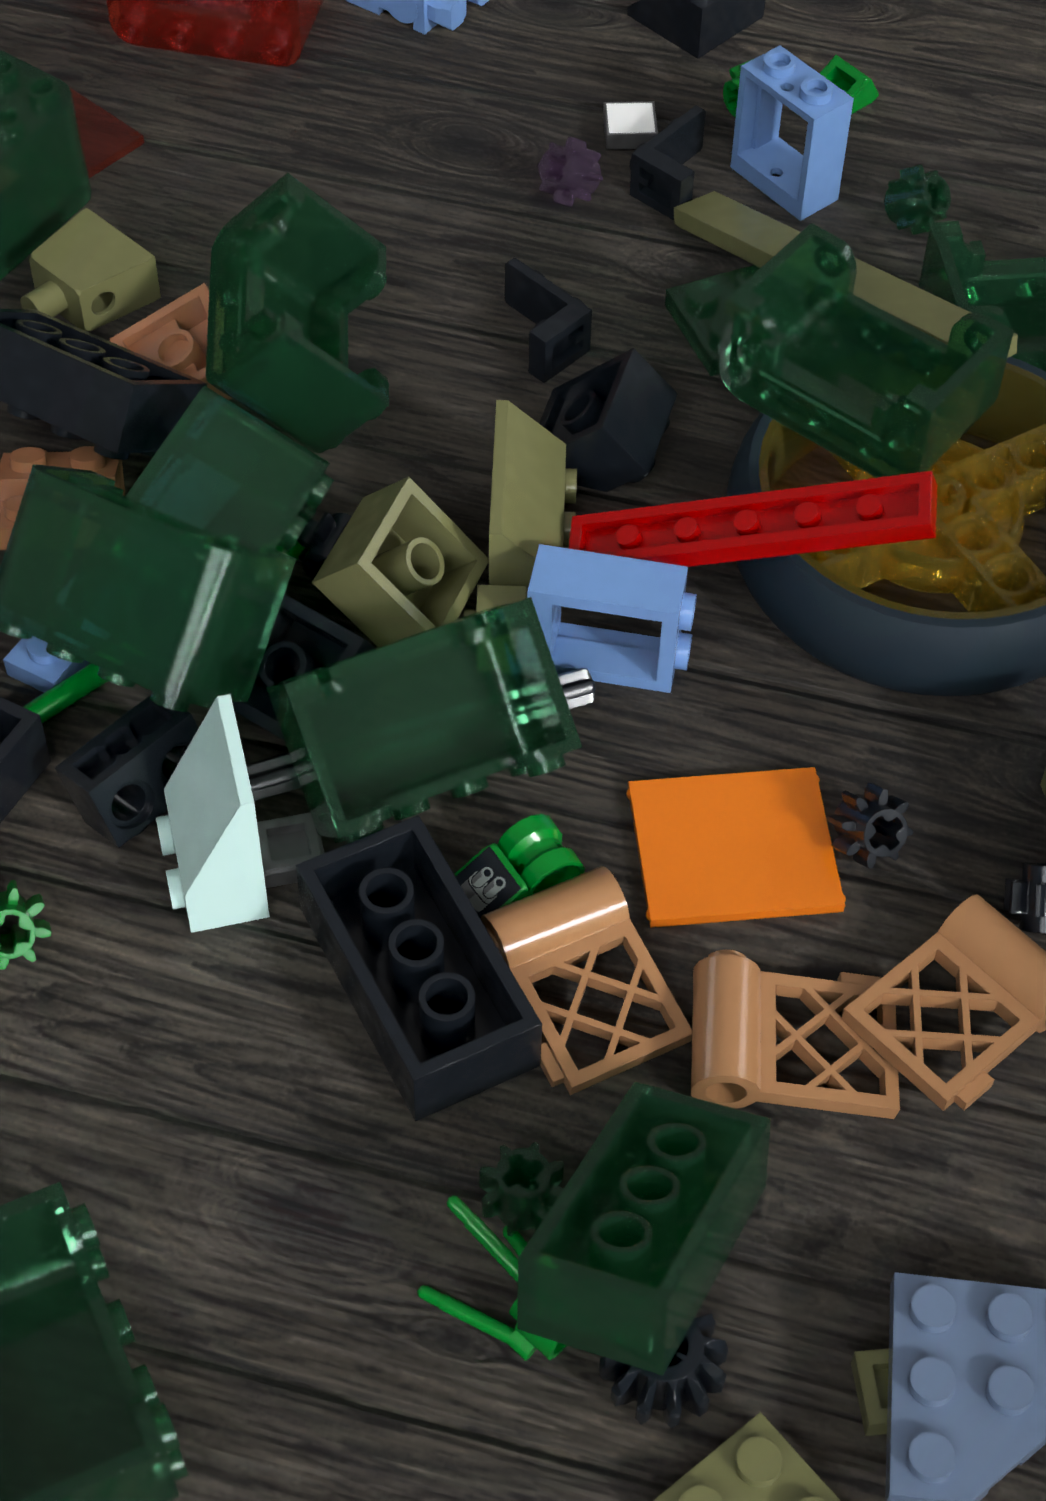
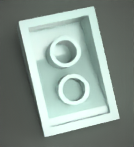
[156,694,270,933]

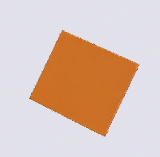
[626,767,846,928]

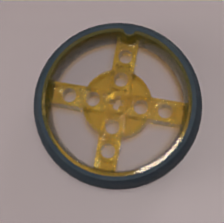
[727,342,1046,696]

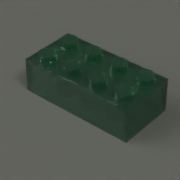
[517,1081,771,1376]

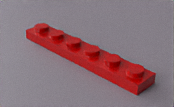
[568,471,938,567]

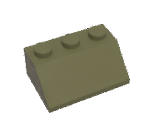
[489,400,577,616]

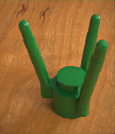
[417,1195,588,1361]

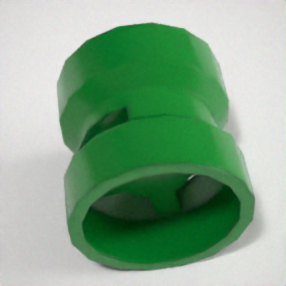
[497,814,585,896]

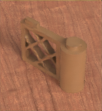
[480,866,692,1095]
[841,894,1046,1111]
[691,950,900,1119]

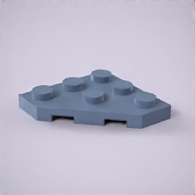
[885,1272,1046,1501]

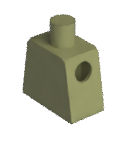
[20,208,161,332]

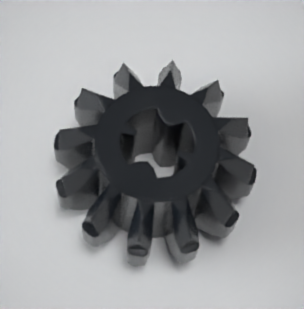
[599,1291,728,1429]

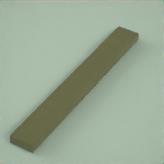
[674,191,1018,374]

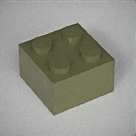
[312,477,489,664]

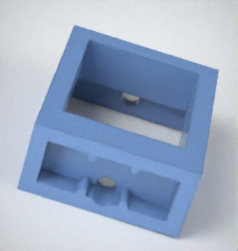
[730,45,854,221]
[526,544,697,693]

